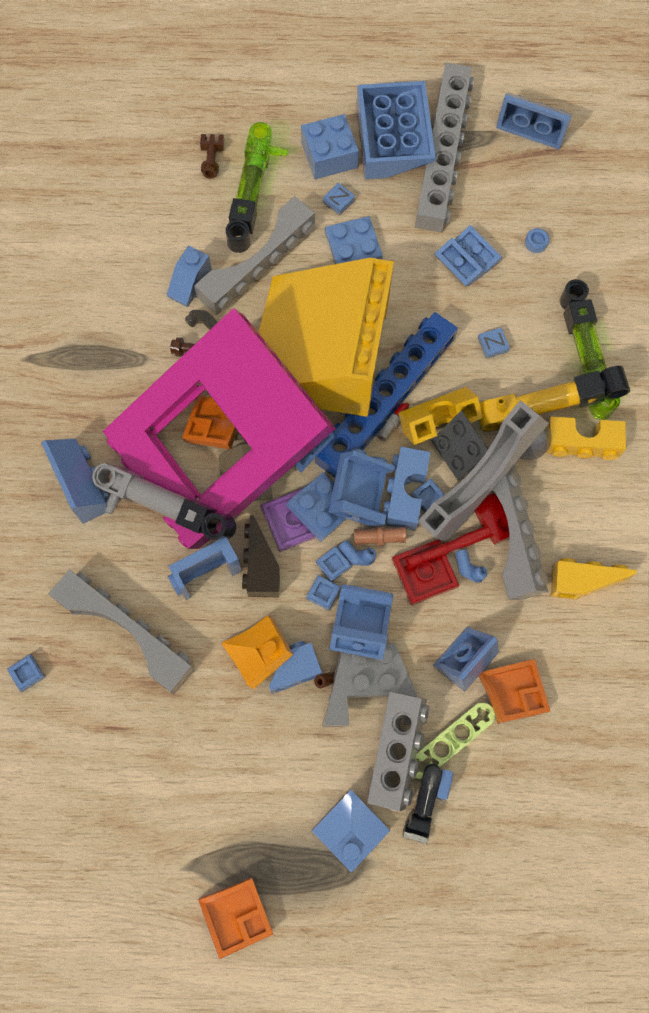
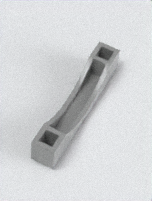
[194,196,315,315]
[418,400,549,542]
[475,446,549,600]
[48,569,194,695]

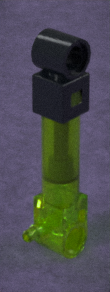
[226,122,288,253]
[560,279,620,420]

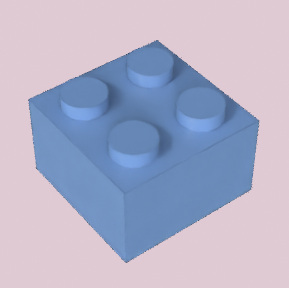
[301,114,359,179]

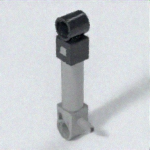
[92,463,236,540]

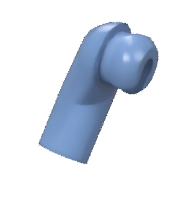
[338,540,377,566]
[455,550,487,583]

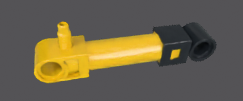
[479,366,631,432]

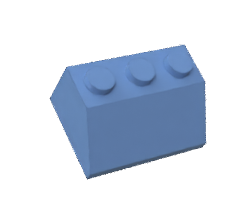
[496,92,573,150]
[41,439,110,524]

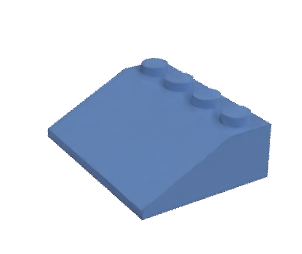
[356,81,436,179]

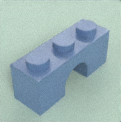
[383,447,431,530]

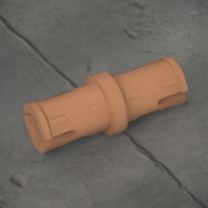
[354,526,406,546]

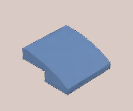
[434,225,502,287]

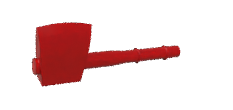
[406,494,510,568]

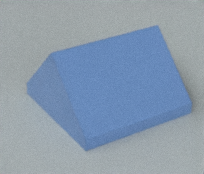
[433,627,499,692]

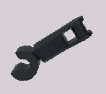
[402,763,442,844]

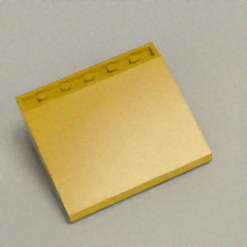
[258,258,394,417]

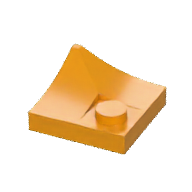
[221,615,293,689]

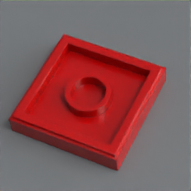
[392,539,460,606]

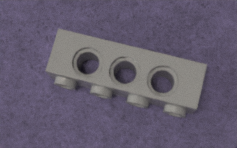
[367,692,429,812]

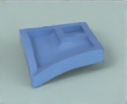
[312,790,390,873]

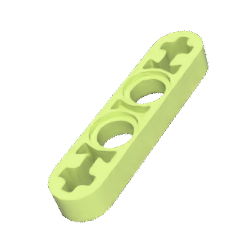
[415,703,495,780]

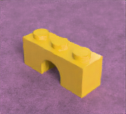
[399,387,483,445]
[546,416,626,460]

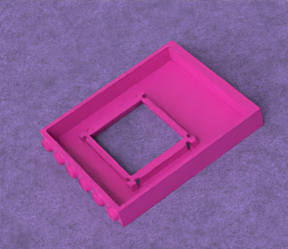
[103,308,336,549]

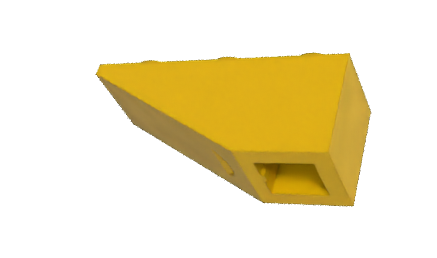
[550,558,637,600]

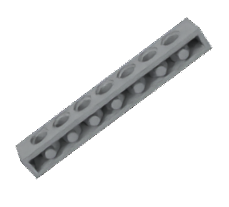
[415,62,474,232]

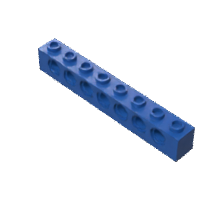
[315,312,458,478]

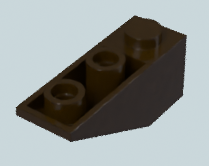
[242,515,280,598]

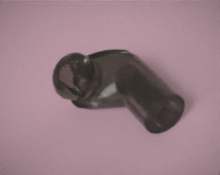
[185,310,218,330]

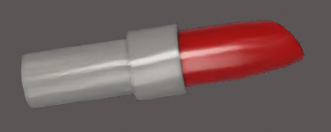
[377,403,409,441]

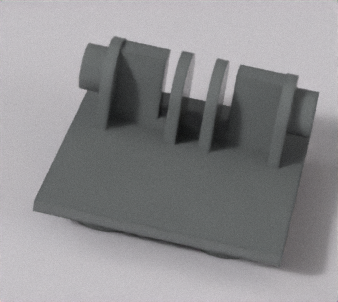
[431,411,488,480]

